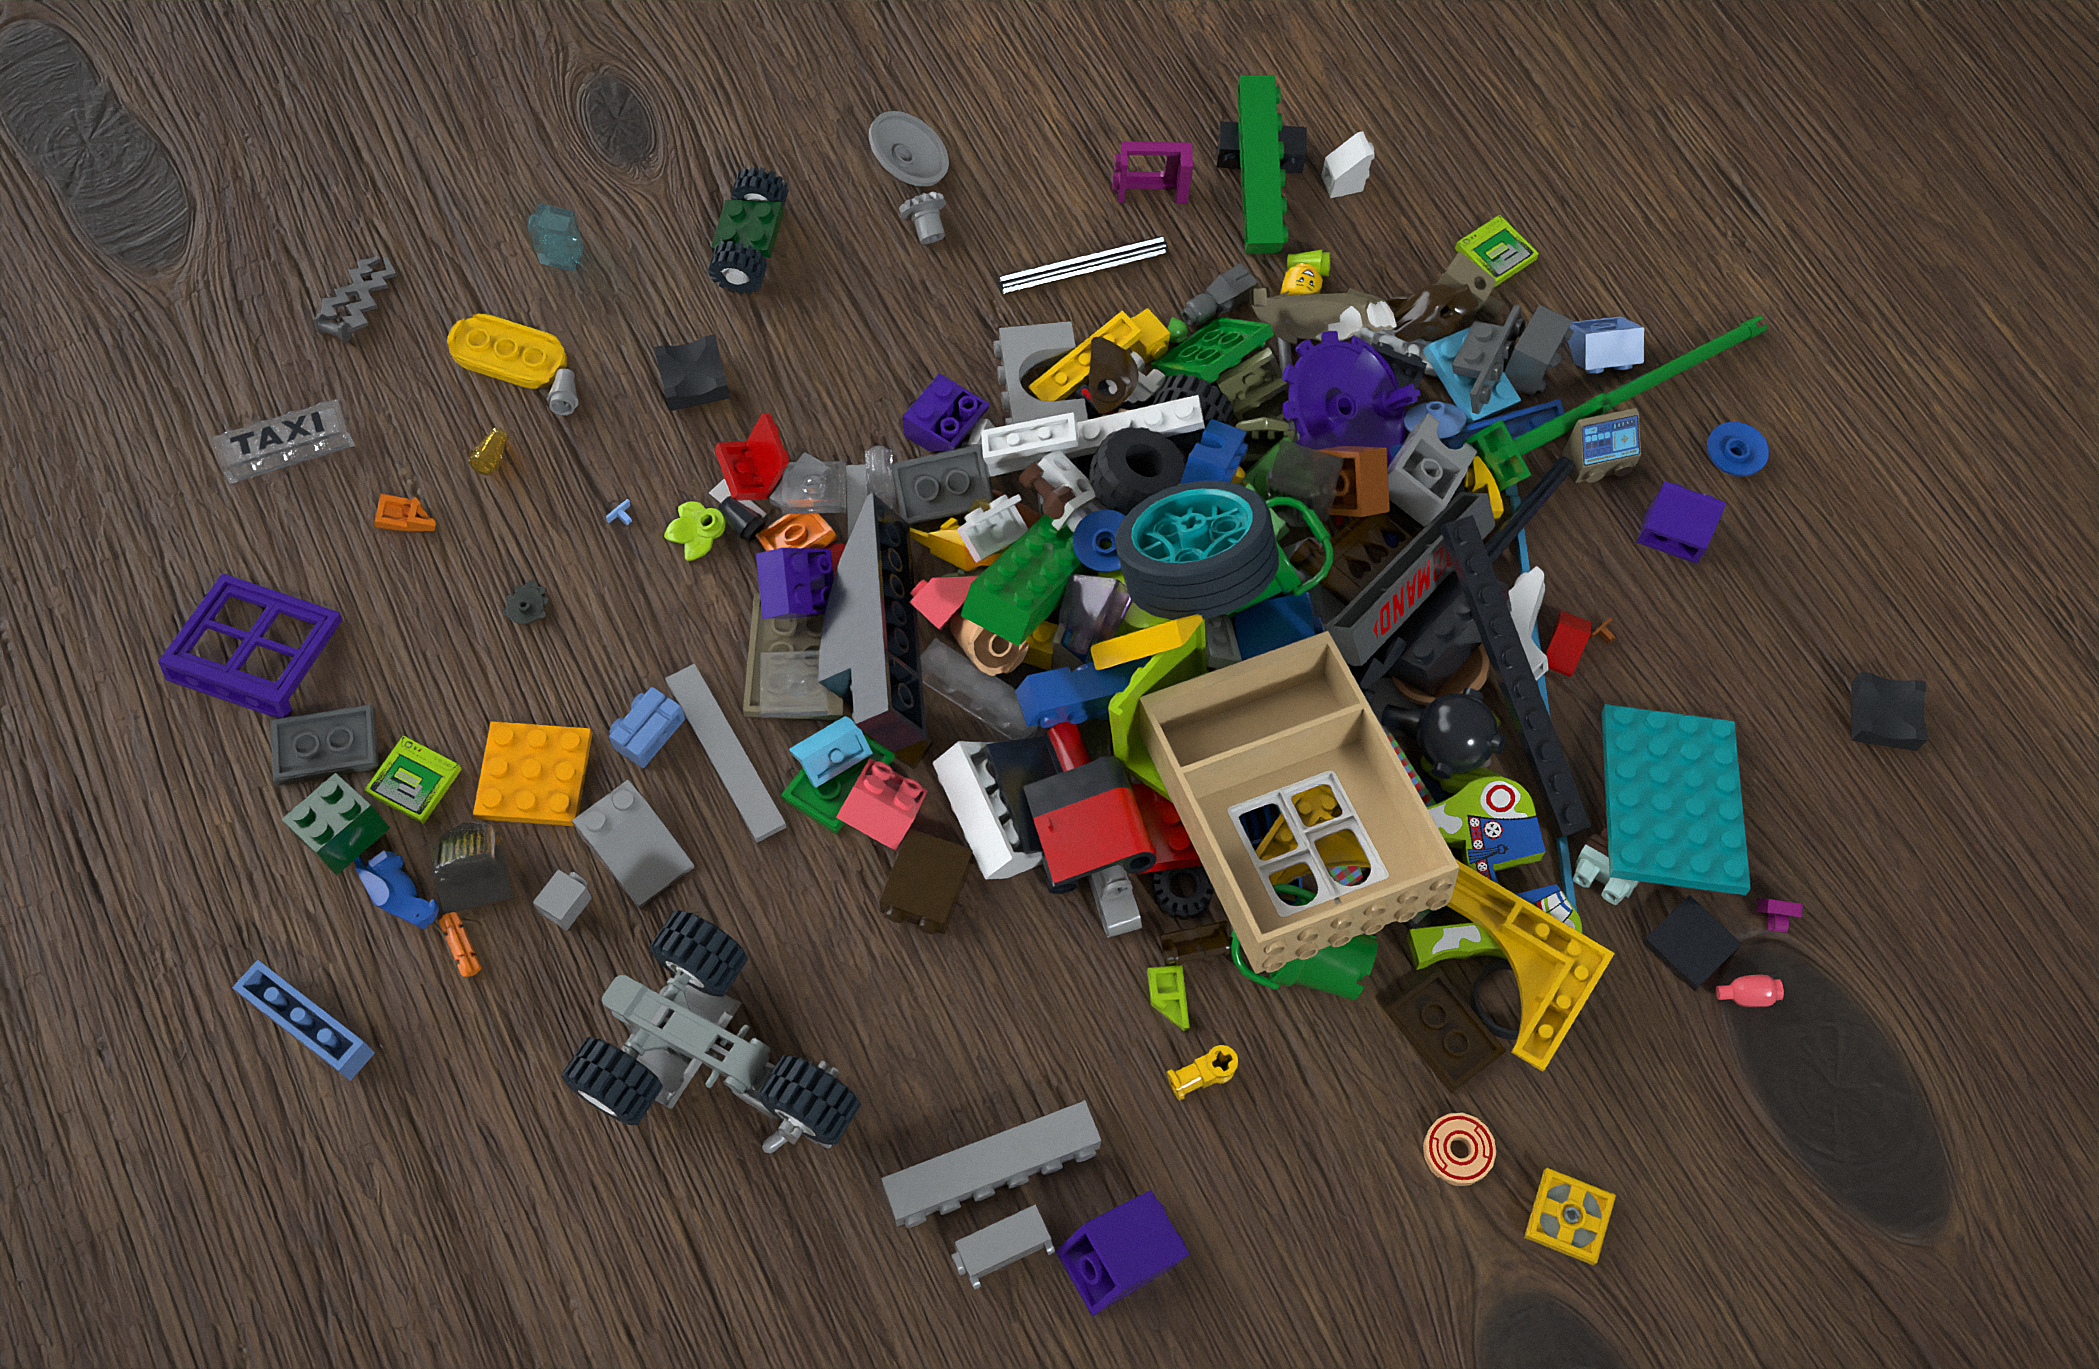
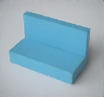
[789,716,873,788]

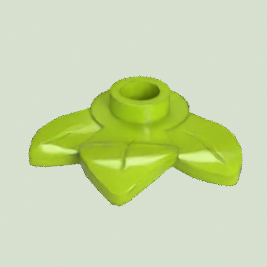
[664,501,726,561]

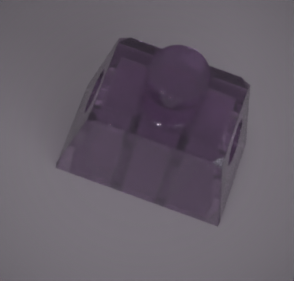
[1058,574,1133,654]

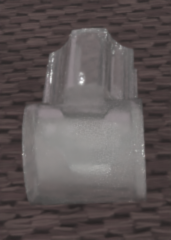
[865,446,896,509]

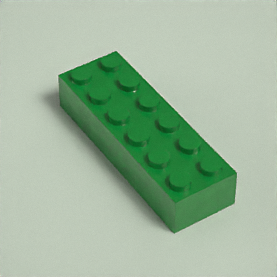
[960,514,1106,646]

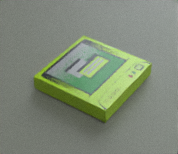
[1454,215,1539,288]
[364,736,462,824]

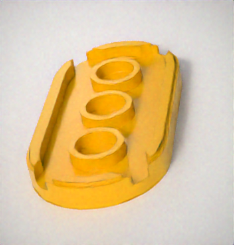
[447,313,567,389]

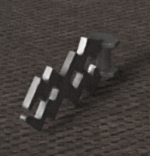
[314,257,397,344]

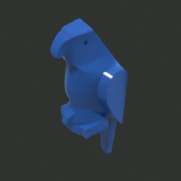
[354,851,439,929]

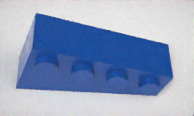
[1015,655,1151,728]

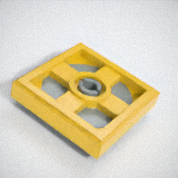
[1524,1168,1616,1266]

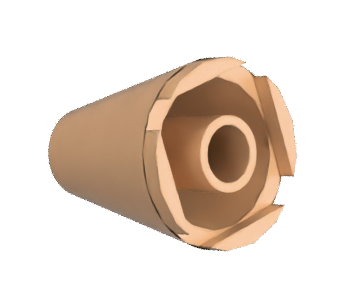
[950,609,1029,676]

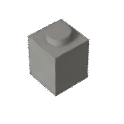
[533,869,592,931]

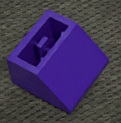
[903,373,990,451]
[1636,481,1726,564]
[756,548,834,619]

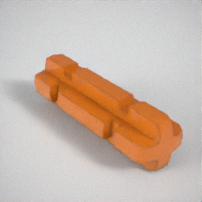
[439,912,481,978]

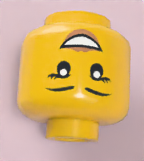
[1280,263,1323,295]

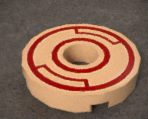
[1423,1113,1496,1186]

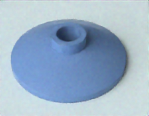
[1404,401,1466,439]

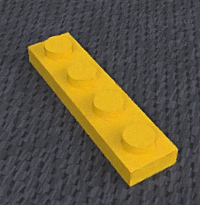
[1028,310,1143,402]

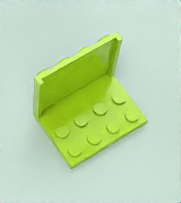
[1108,619,1210,803]

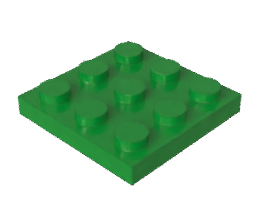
[1151,317,1274,383]

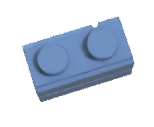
[609,687,686,768]

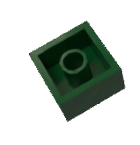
[281,773,390,876]

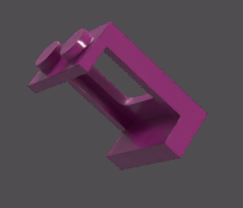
[1112,141,1193,204]

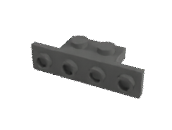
[1452,305,1525,414]

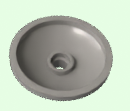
[869,111,949,186]

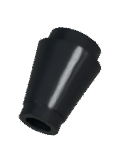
[718,496,765,542]

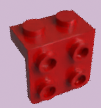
[714,413,789,501]

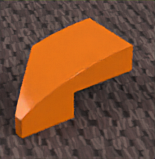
[374,494,436,532]

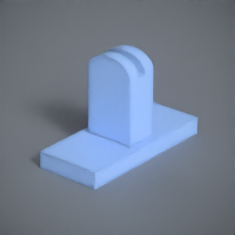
[606,499,632,525]

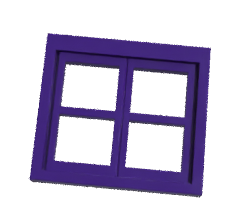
[158,573,342,719]

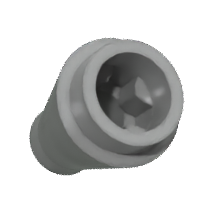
[547,369,578,415]

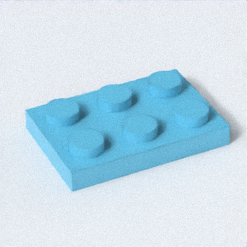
[1423,327,1521,425]

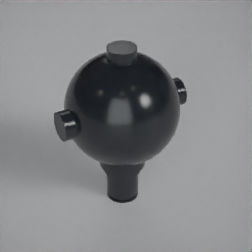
[1381,688,1506,779]

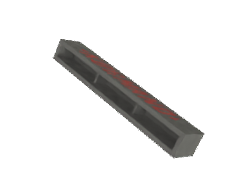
[1325,492,1496,666]

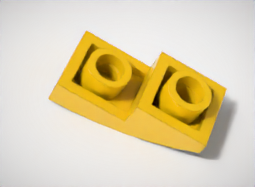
[1464,456,1504,526]

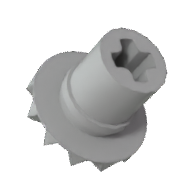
[899,192,946,244]

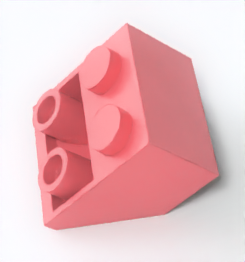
[836,758,928,851]

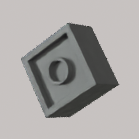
[1504,305,1574,398]

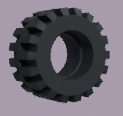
[1152,374,1234,452]

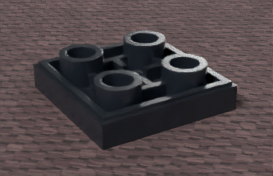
[1643,895,1742,991]

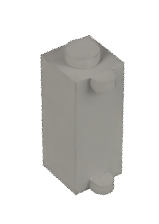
[951,1204,1055,1290]

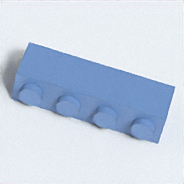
[232,960,375,1081]

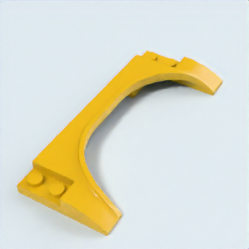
[1255,784,1615,1072]

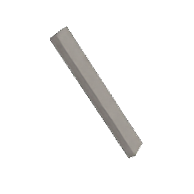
[665,663,787,843]

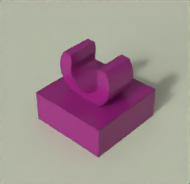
[1756,898,1803,933]

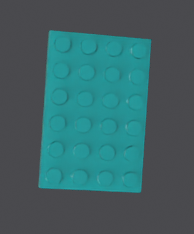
[1601,704,1751,895]

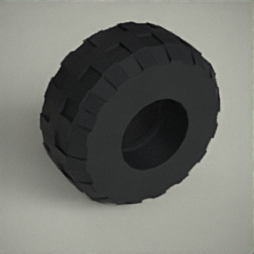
[1089,427,1186,516]

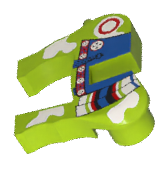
[1407,767,1582,970]

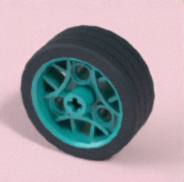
[1115,481,1279,620]

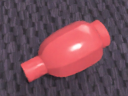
[1716,975,1784,1007]

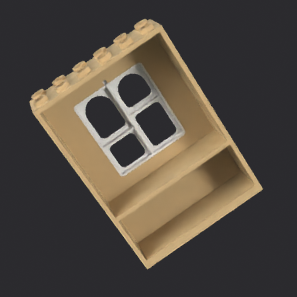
[1139,631,1460,974]

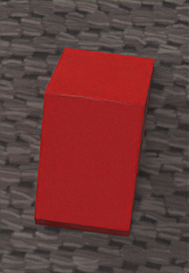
[1545,611,1591,677]

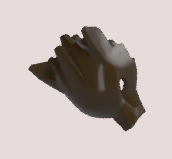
[1387,284,1479,343]

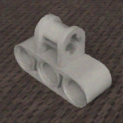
[1087,863,1142,938]

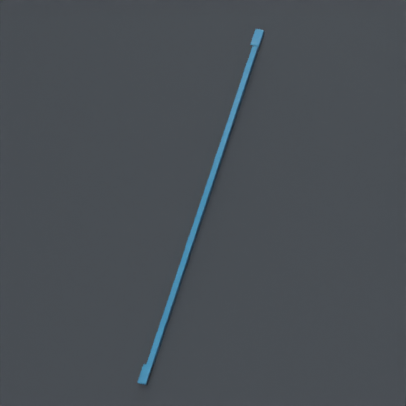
[1505,483,1577,912]

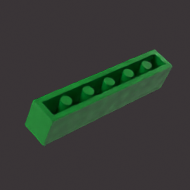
[1237,75,1288,254]

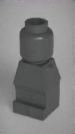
[1181,263,1258,326]

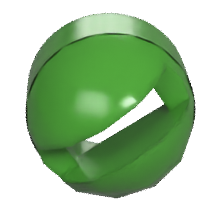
[1168,317,1188,343]

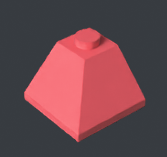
[910,576,978,631]

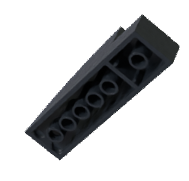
[818,493,927,752]

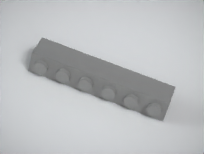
[881,1101,1101,1228]

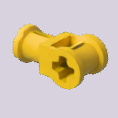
[1166,1045,1238,1101]

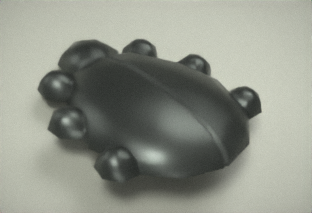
[502,580,549,624]

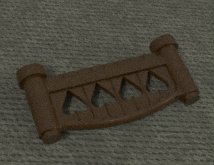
[1289,500,1425,607]

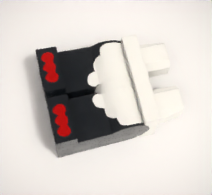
[1076,352,1166,419]

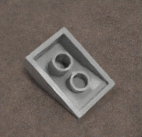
[572,780,694,909]

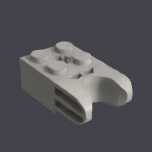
[1388,413,1477,527]

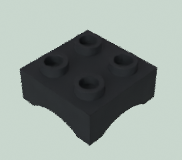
[654,334,730,411]
[1851,672,1927,751]

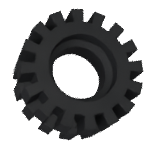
[1152,865,1214,920]

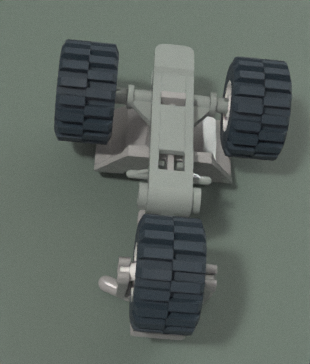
[561,910,861,1154]

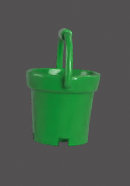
[1227,497,1333,619]
[1231,883,1378,1001]

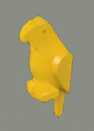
[909,518,1014,571]

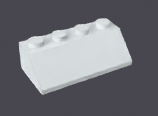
[933,741,1045,879]

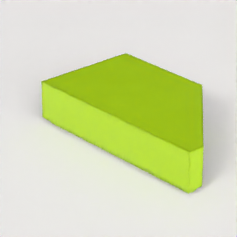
[1147,965,1190,1031]

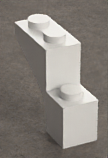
[1509,566,1548,681]

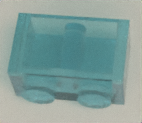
[528,203,584,272]

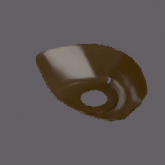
[1089,337,1139,414]

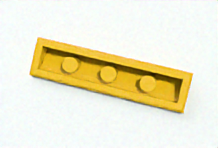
[1090,614,1203,670]

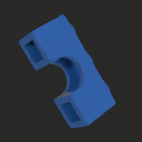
[1180,419,1248,484]

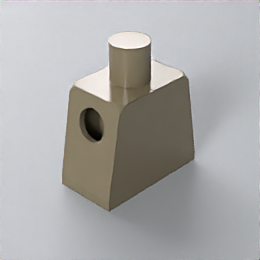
[1436,252,1503,321]

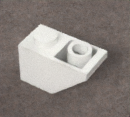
[1321,131,1374,198]

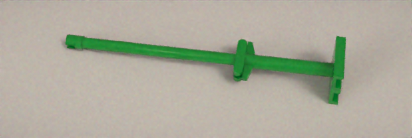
[1463,316,1767,492]

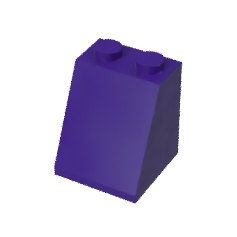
[1055,1190,1189,1317]

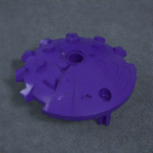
[1282,331,1420,467]

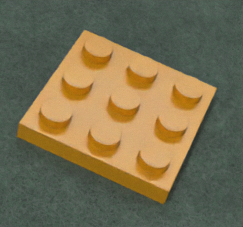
[473,721,592,826]

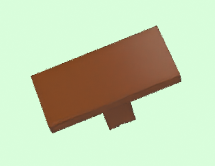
[1589,617,1615,644]

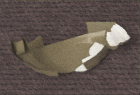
[1250,287,1396,345]

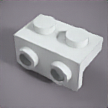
[957,494,1028,563]

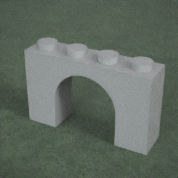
[994,321,1088,426]

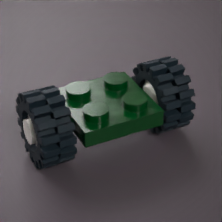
[708,167,789,294]

